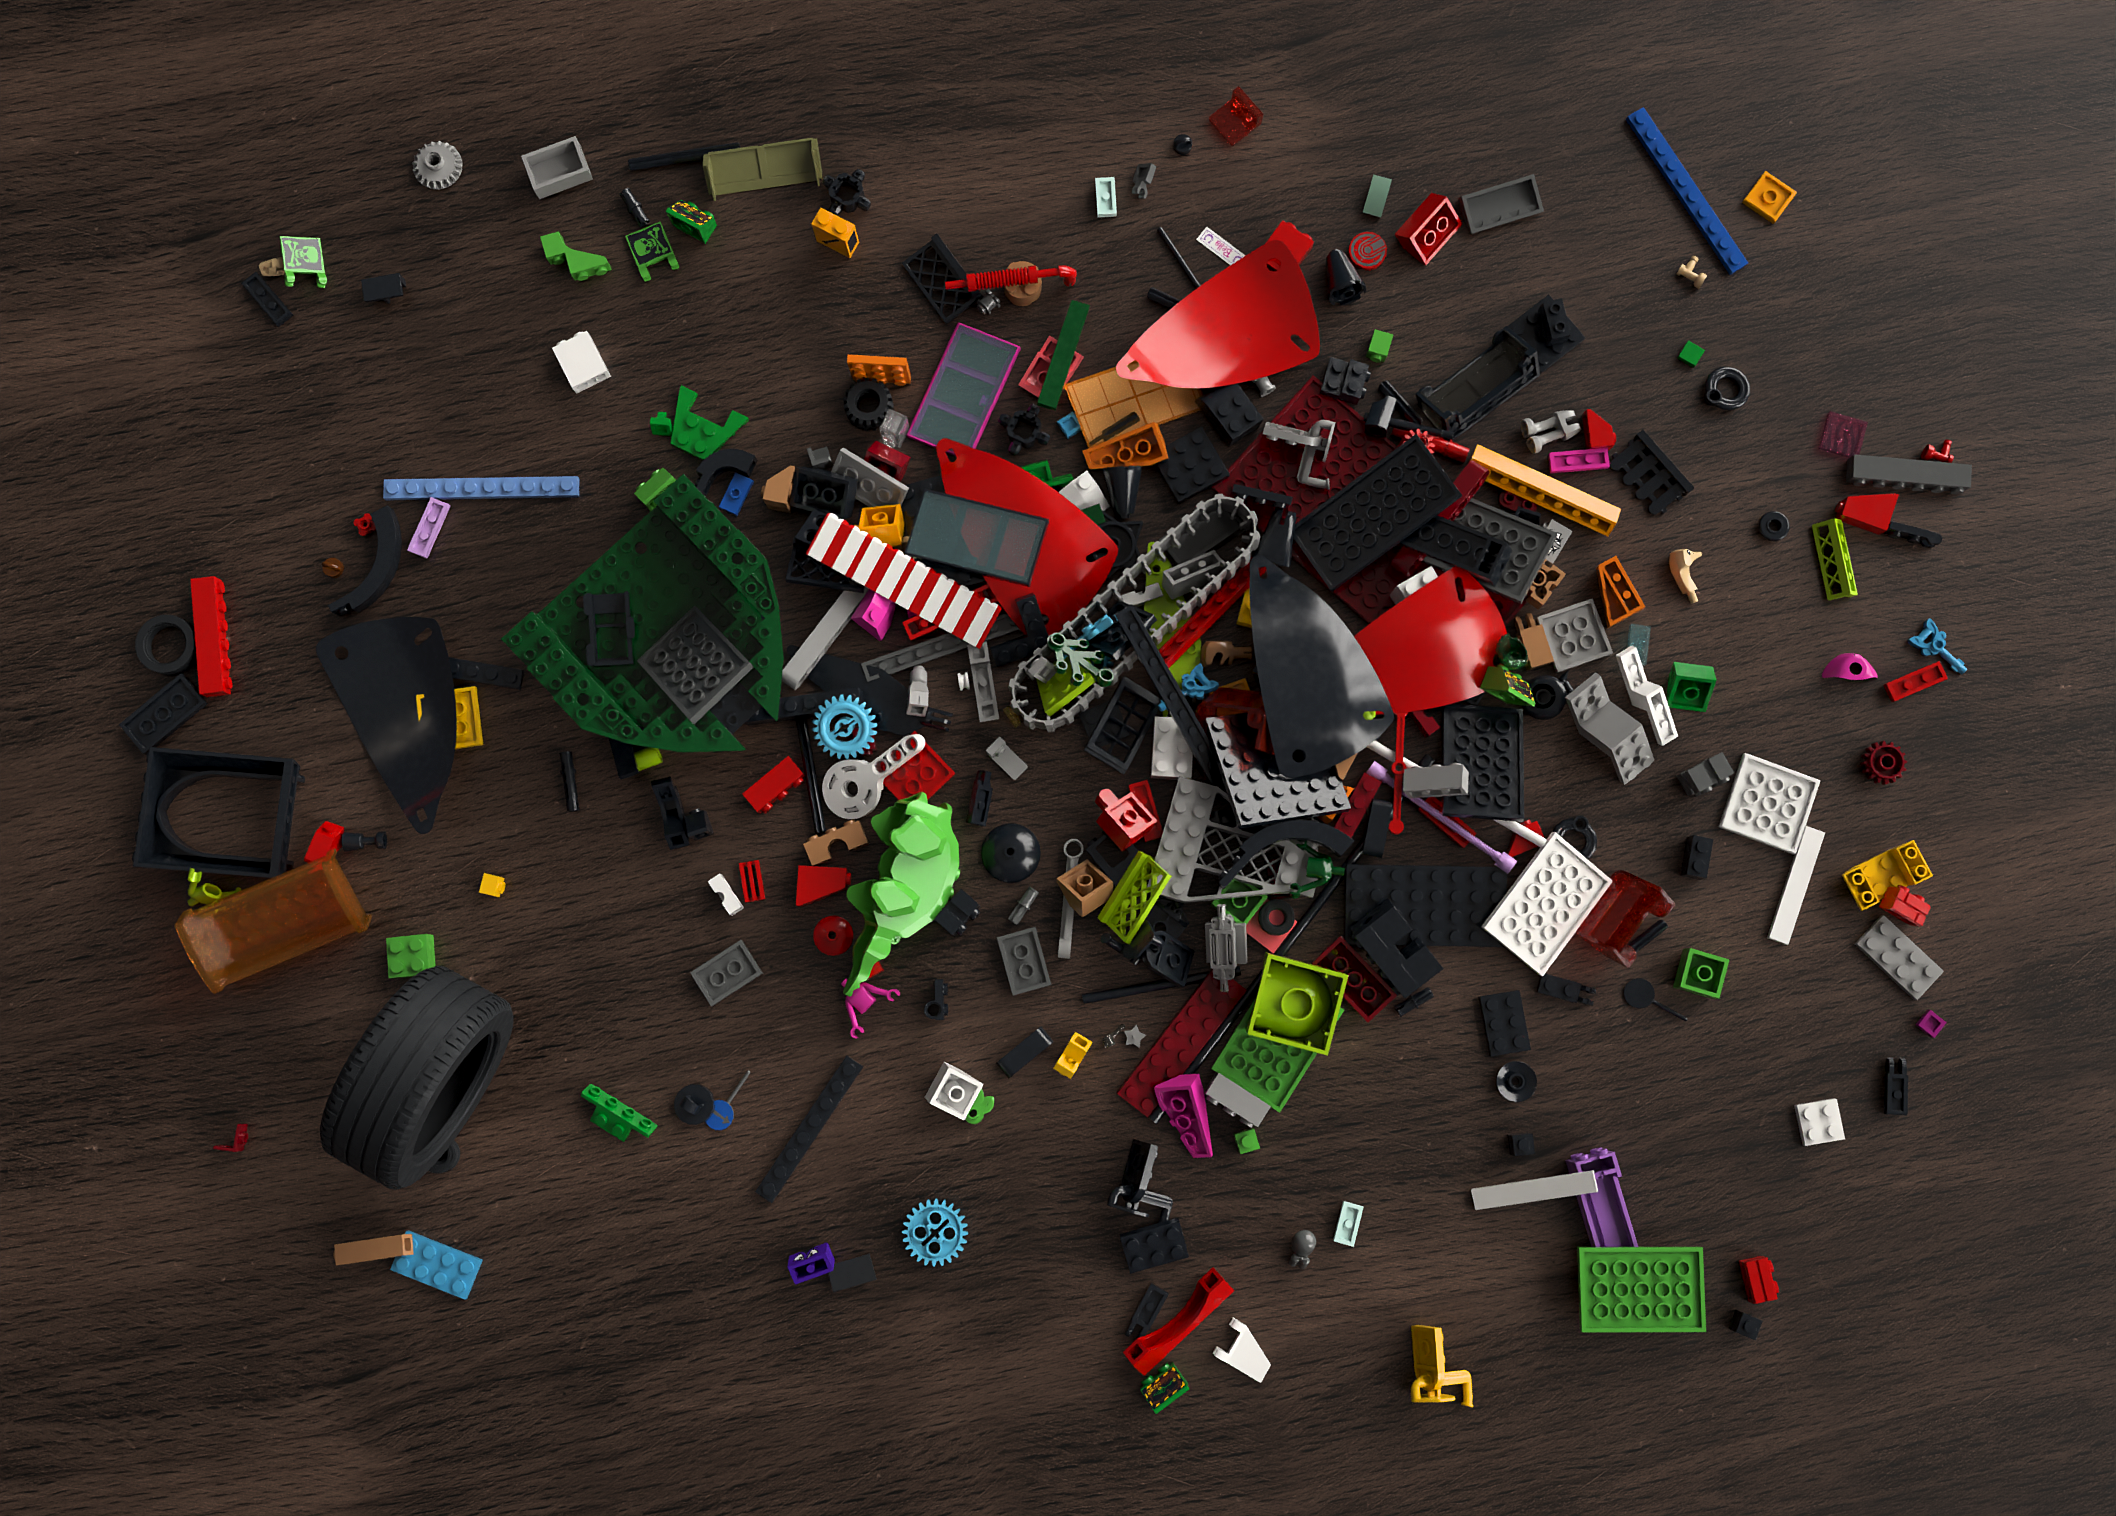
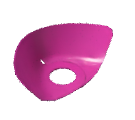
[1822,653,1878,680]

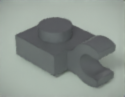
[1132,163,1156,199]

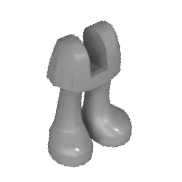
[1521,410,1582,454]

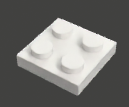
[1794,1098,1845,1146]

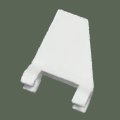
[1213,1317,1271,1383]

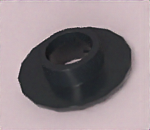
[1758,511,1790,541]

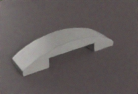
[967,642,999,722]

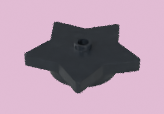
[1087,510,1143,582]

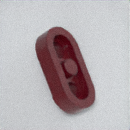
[1498,490,1537,513]

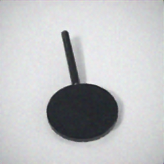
[1624,978,1687,1021]

